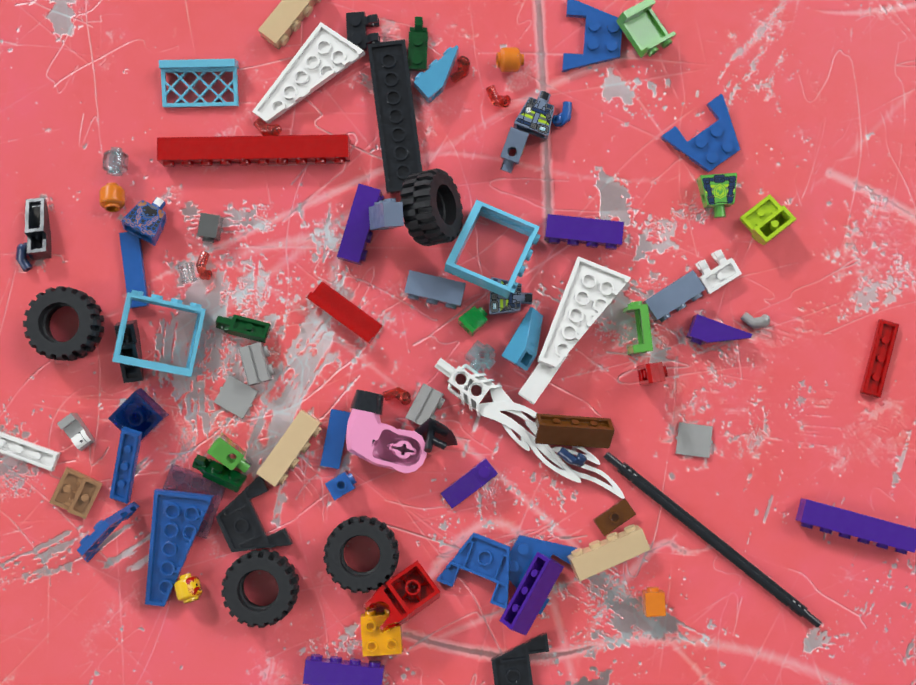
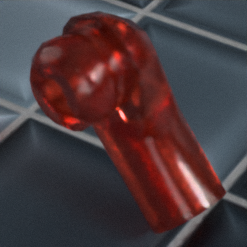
[450,56,470,84]
[253,118,282,136]

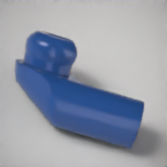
[552,101,572,127]

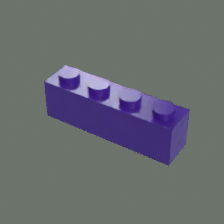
[337,184,384,265]
[544,214,624,250]
[499,552,564,635]
[303,654,385,685]

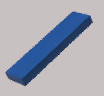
[119,232,149,309]
[109,427,143,504]

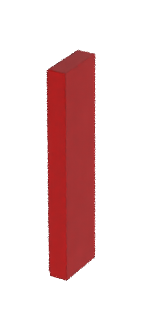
[860,319,899,398]

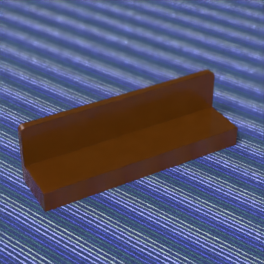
[535,413,615,448]

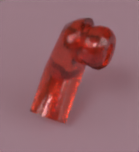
[486,85,511,108]
[196,251,212,280]
[383,387,411,405]

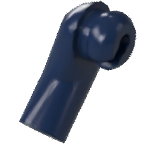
[16,242,33,272]
[558,447,587,467]

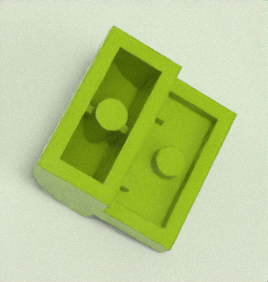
[740,194,796,245]

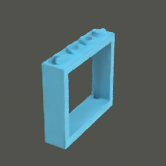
[444,200,541,298]
[112,290,206,377]

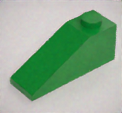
[458,306,488,337]

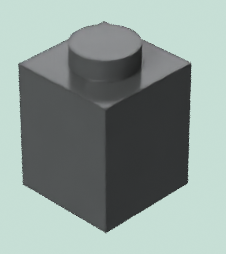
[197,213,223,243]

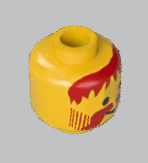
[174,573,202,604]

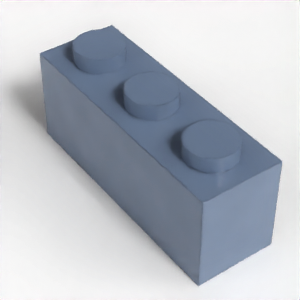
[369,198,404,230]
[404,270,466,309]
[642,270,705,322]

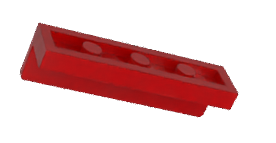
[306,282,382,344]

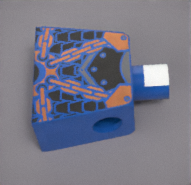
[121,197,167,246]

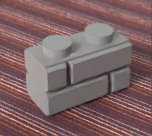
[238,342,275,386]
[405,383,445,425]

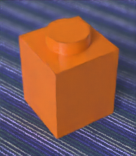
[642,586,666,617]

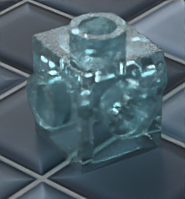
[465,340,496,372]

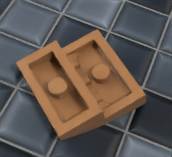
[49,467,103,519]

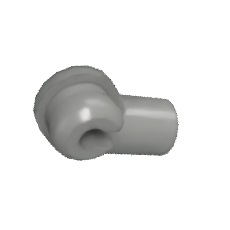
[740,312,770,329]

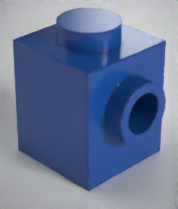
[325,471,357,500]

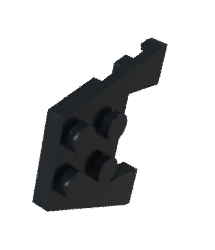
[216,476,293,552]
[491,633,549,685]

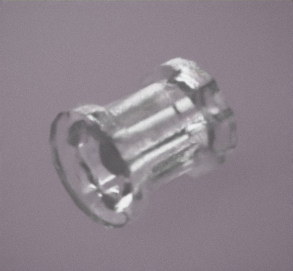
[178,262,199,285]

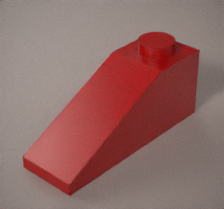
[637,362,668,385]

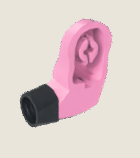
[346,389,427,473]

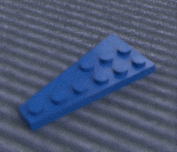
[145,489,214,607]

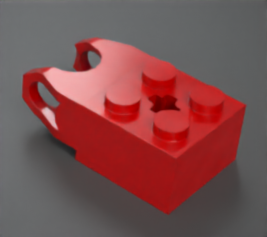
[364,560,440,633]

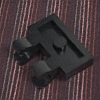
[346,11,380,51]

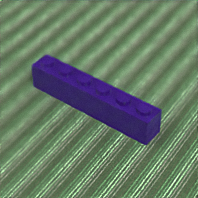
[796,498,916,555]

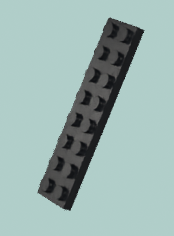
[367,39,422,194]

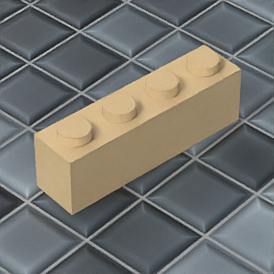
[258,0,322,49]
[256,410,322,487]
[567,524,651,581]

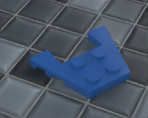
[562,0,622,72]
[661,94,740,173]
[77,502,140,563]
[436,532,511,609]
[509,535,577,615]

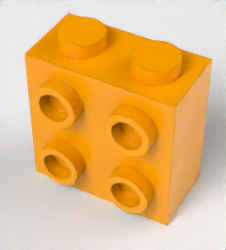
[360,609,403,657]

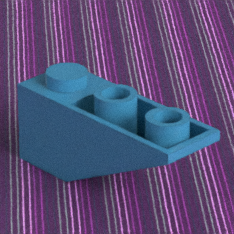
[414,45,459,103]
[501,307,543,371]

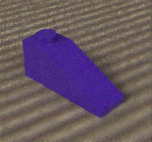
[686,314,752,345]
[440,458,498,508]

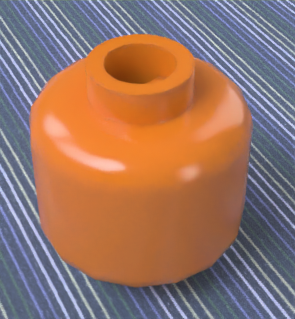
[496,47,524,72]
[99,182,125,212]

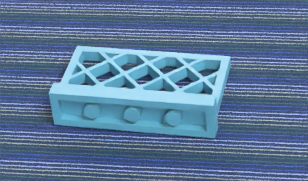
[159,59,239,108]

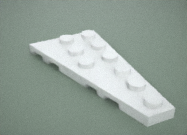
[252,22,365,124]
[537,256,631,368]

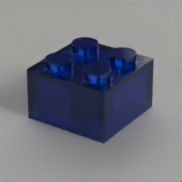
[108,388,169,442]

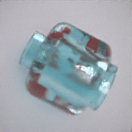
[102,147,129,176]

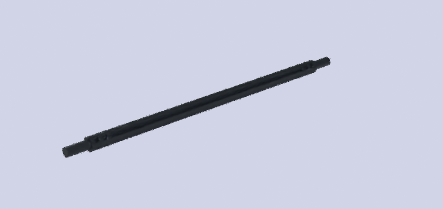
[604,452,822,628]

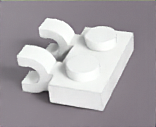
[695,249,742,294]

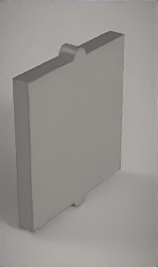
[214,375,259,419]
[675,422,713,458]

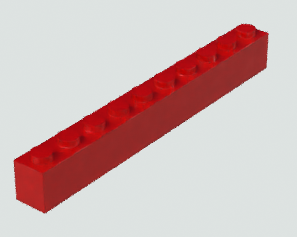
[157,134,350,167]

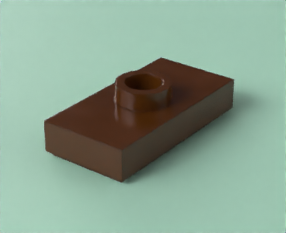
[593,498,636,536]

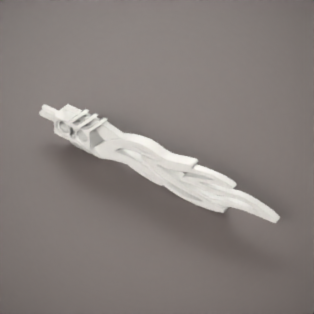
[434,358,625,499]

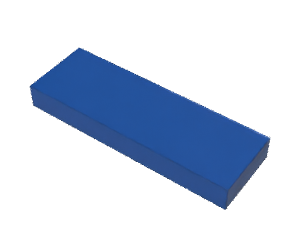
[320,409,351,469]

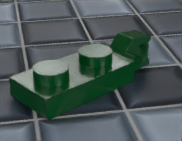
[408,17,428,71]
[216,315,271,343]
[192,455,247,493]

